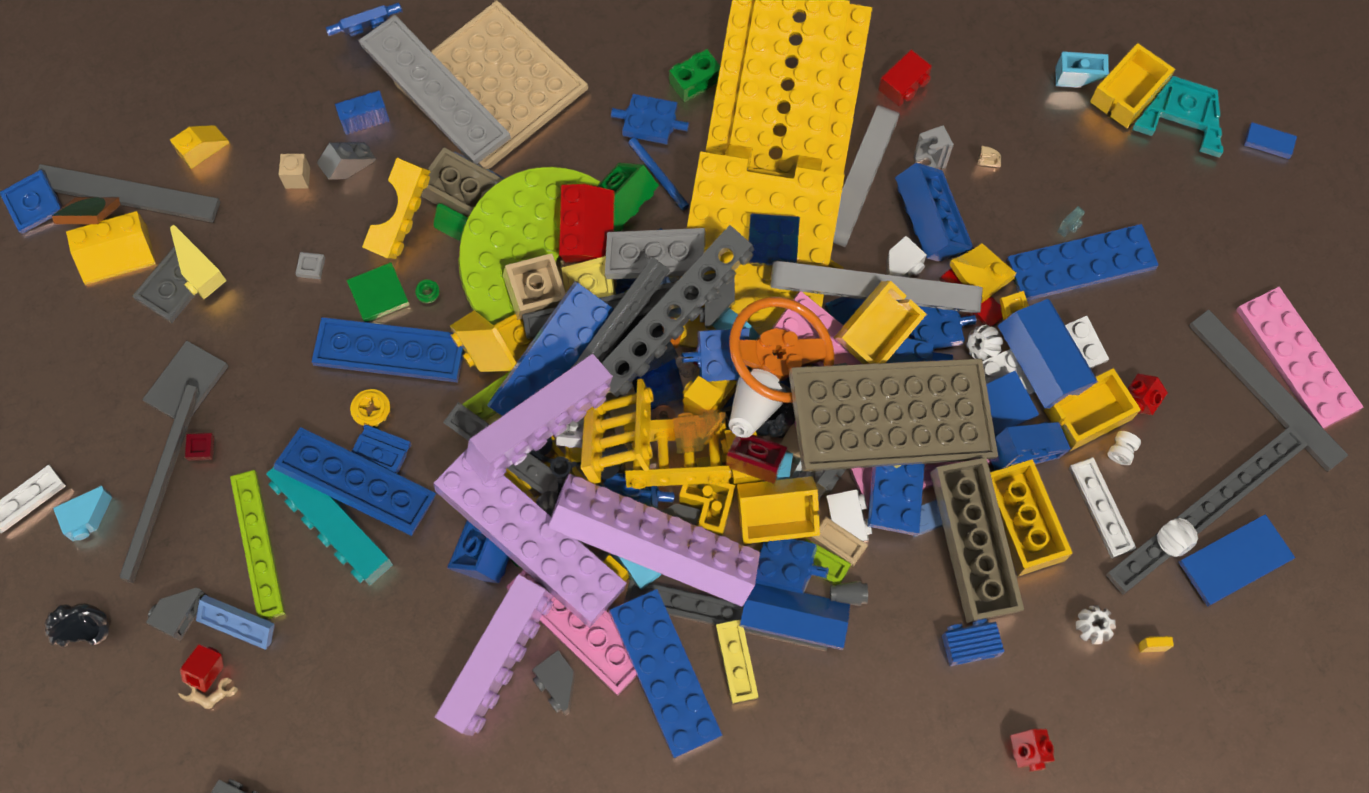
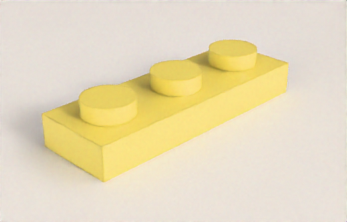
[716,620,759,704]

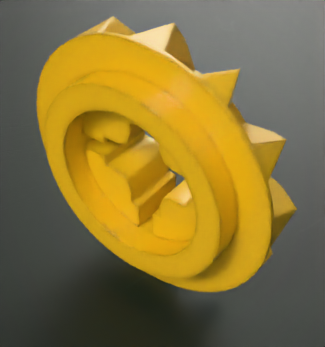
[350,389,391,427]

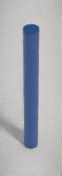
[628,137,690,211]

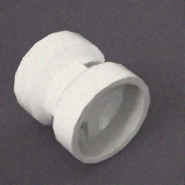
[1107,431,1141,465]

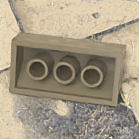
[421,147,504,217]

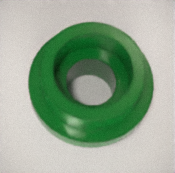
[415,279,440,303]

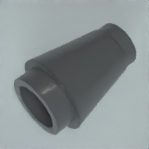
[830,580,868,606]

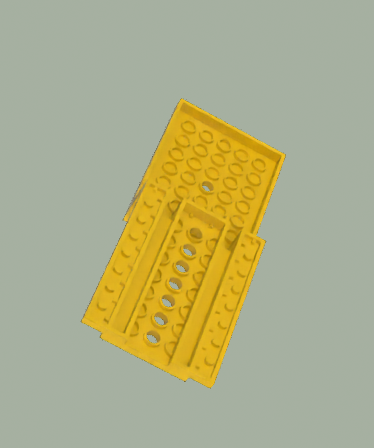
[674,0,872,367]

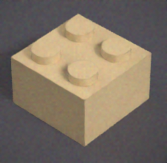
[503,254,566,320]

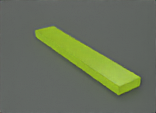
[230,470,285,620]

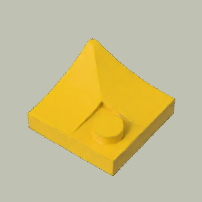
[950,243,1016,303]

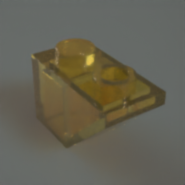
[673,410,725,454]

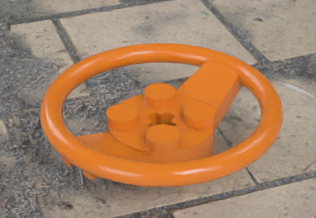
[729,297,834,403]

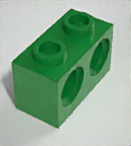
[669,49,721,102]

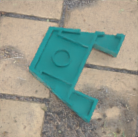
[1132,76,1223,158]

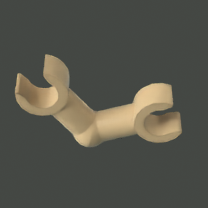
[178,678,238,709]

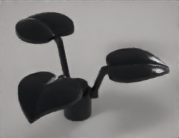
[529,437,628,516]

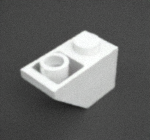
[886,236,926,277]
[827,489,872,541]

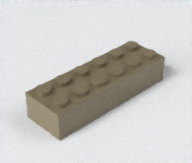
[930,458,1024,623]

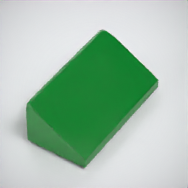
[434,203,468,242]

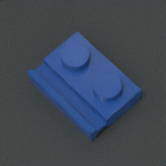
[351,425,412,474]

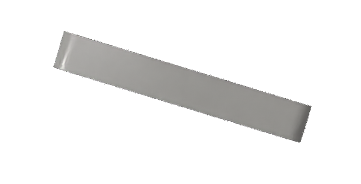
[833,105,900,247]

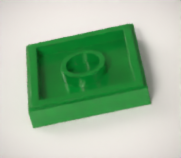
[346,262,410,323]

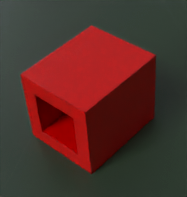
[180,644,224,693]

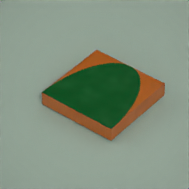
[52,197,121,224]

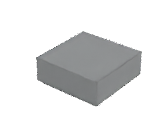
[295,252,325,279]

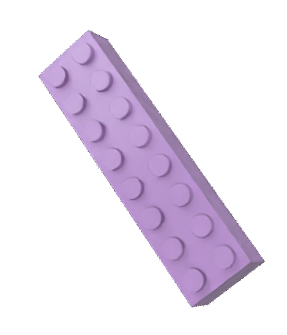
[434,448,626,628]
[548,474,760,606]

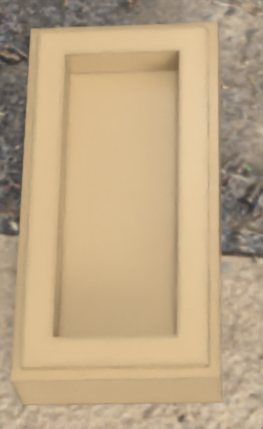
[811,517,868,567]

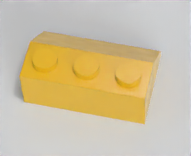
[66,211,156,285]

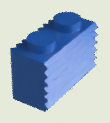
[335,90,390,135]
[942,619,1004,666]

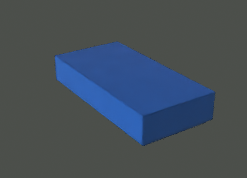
[1244,123,1297,159]

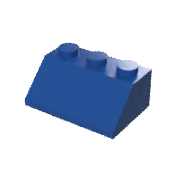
[447,520,510,583]

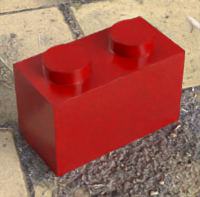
[878,50,932,106]

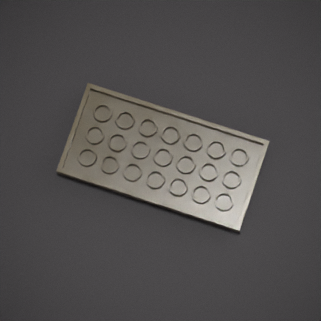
[789,359,998,472]

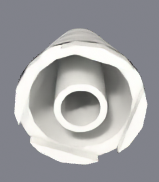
[729,369,786,438]

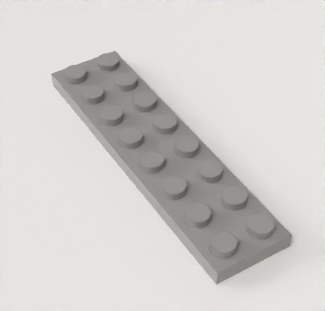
[359,15,511,164]

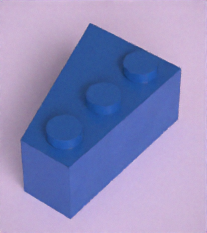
[990,422,1071,471]

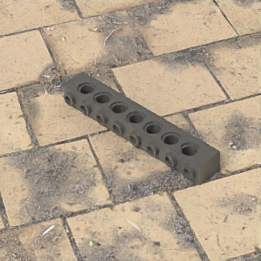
[602,225,754,397]

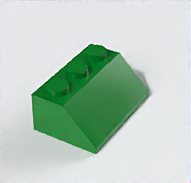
[597,163,659,232]

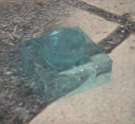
[1057,206,1085,238]

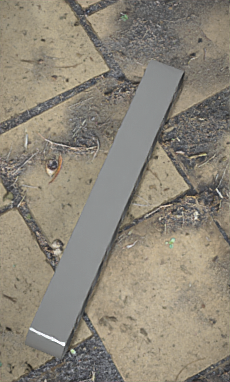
[770,261,983,313]

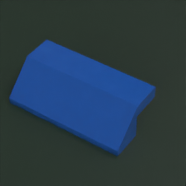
[998,299,1098,409]
[740,583,850,650]

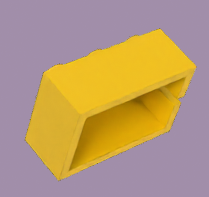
[1090,43,1175,128]
[833,281,927,364]
[1044,368,1141,452]
[737,476,820,544]

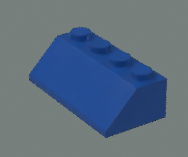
[895,162,974,261]

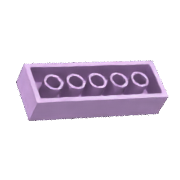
[466,354,613,483]
[435,574,553,736]

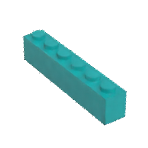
[266,467,393,586]

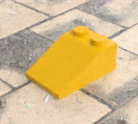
[450,310,516,372]

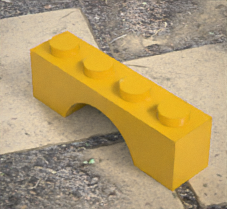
[362,158,430,259]

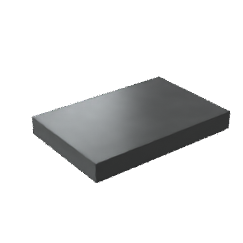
[132,246,216,323]
[142,341,228,419]

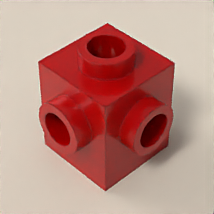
[1127,373,1168,415]
[1010,729,1055,772]

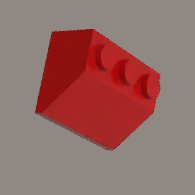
[559,184,615,263]

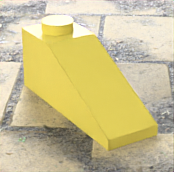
[170,225,226,299]

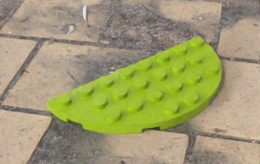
[458,167,600,325]

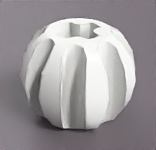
[966,325,1003,361]
[1157,518,1198,557]
[1076,606,1116,644]

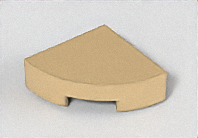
[977,146,1001,167]

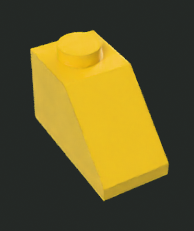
[170,125,229,169]

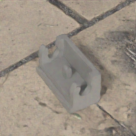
[913,125,954,169]

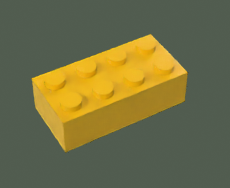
[990,459,1072,576]

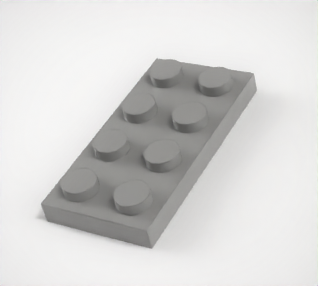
[605,228,706,279]

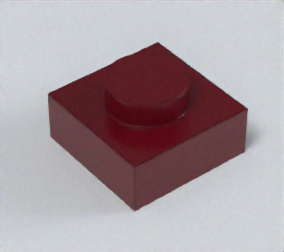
[185,433,214,461]

